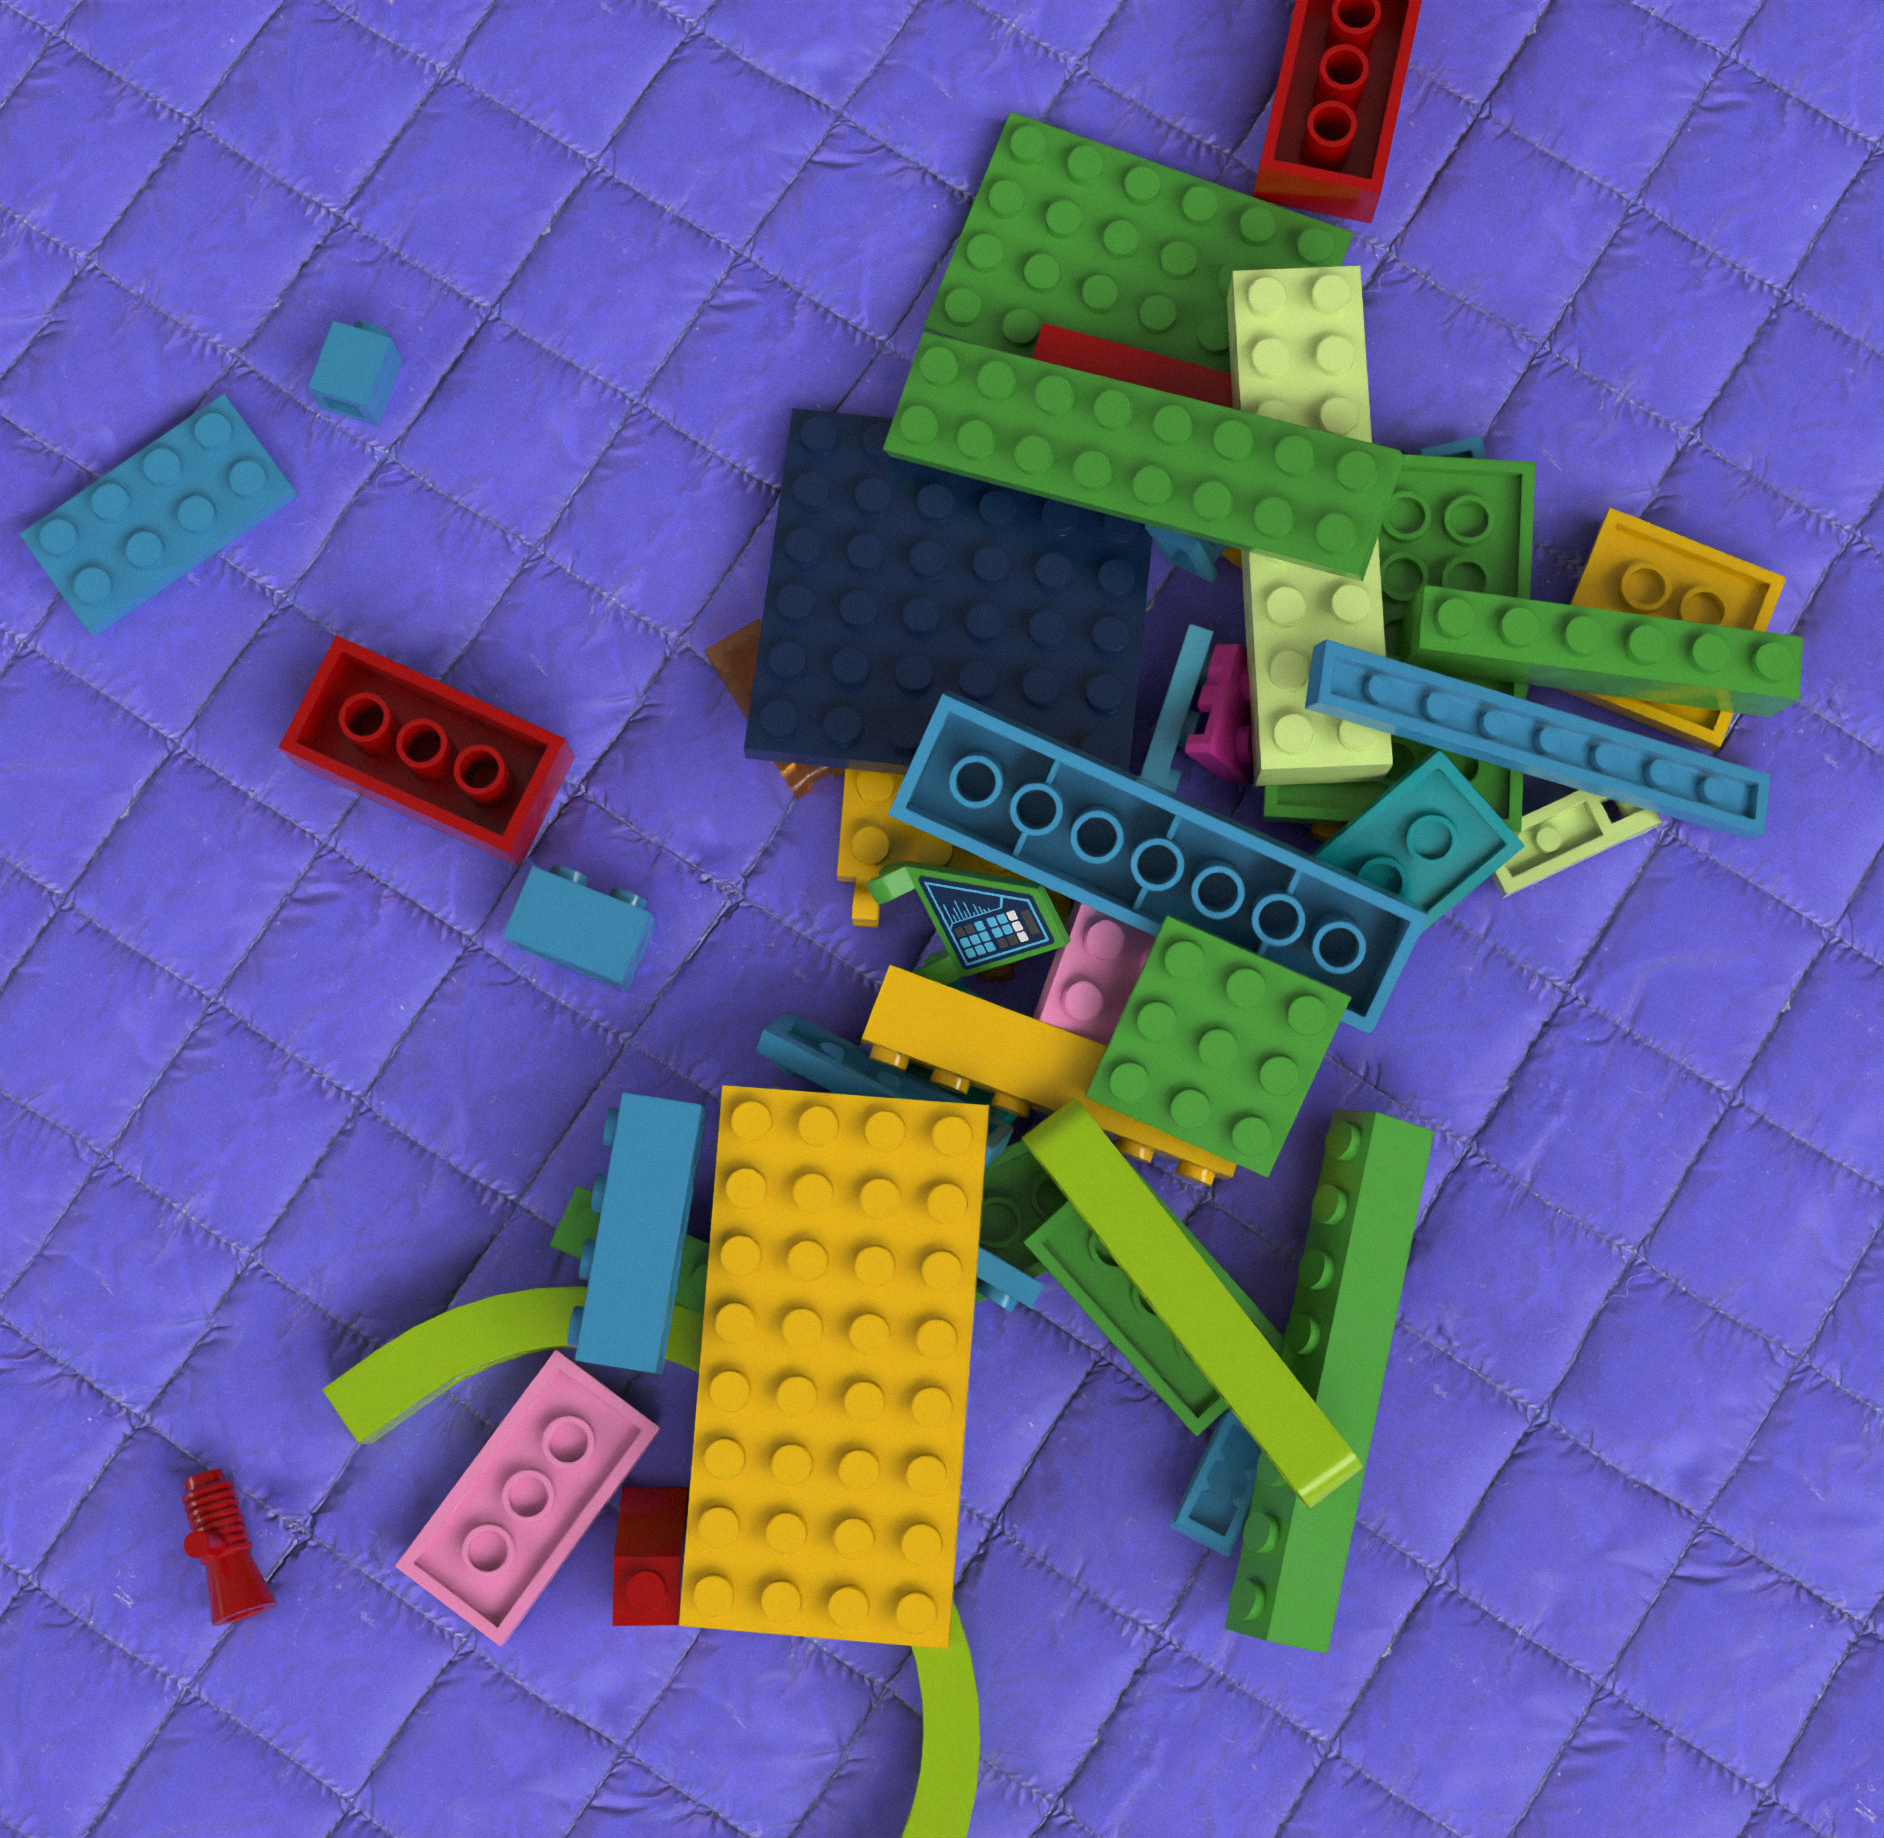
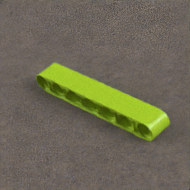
[1021,1097,1364,1510]

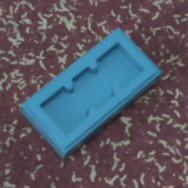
[1168,1407,1262,1558]

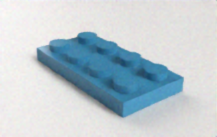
[19,394,299,637]

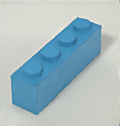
[567,1092,708,1375]

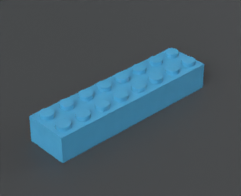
[888,689,1429,1035]

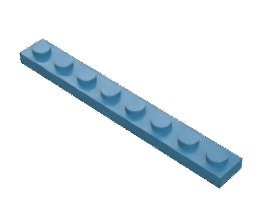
[1305,639,1771,840]

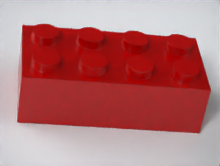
[1252,0,1422,224]
[278,635,575,868]

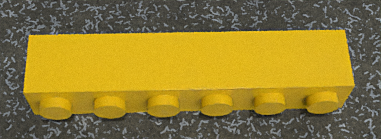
[860,964,1237,1187]

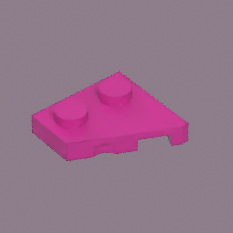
[1185,644,1253,783]

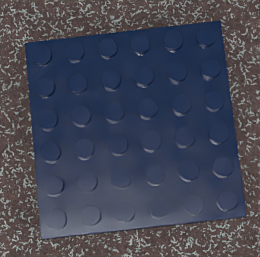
[744,408,1152,775]

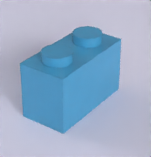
[502,864,657,993]

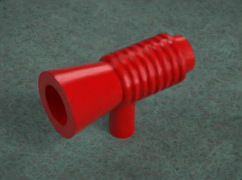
[181,1469,277,1626]

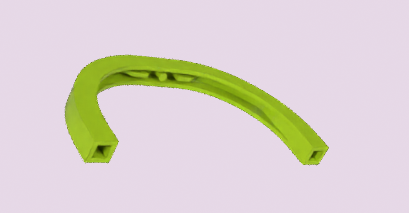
[322,1286,980,1838]

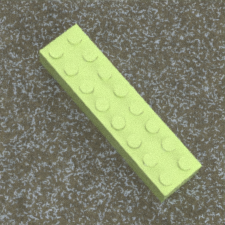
[1227,265,1393,786]

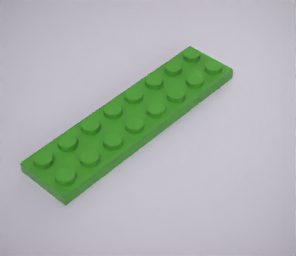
[883,332,1404,582]

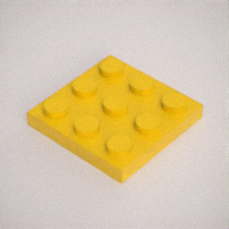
[1558,507,1787,752]

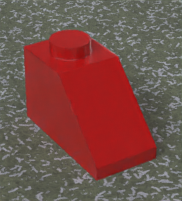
[612,1487,689,1626]

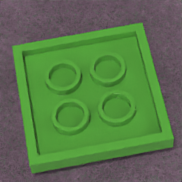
[1085,913,1351,1178]

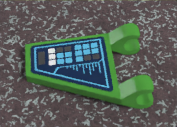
[866,861,1071,985]

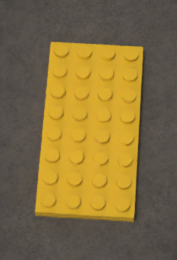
[679,1085,990,1649]

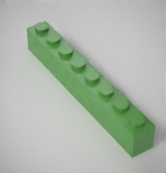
[1225,1110,1434,1654]

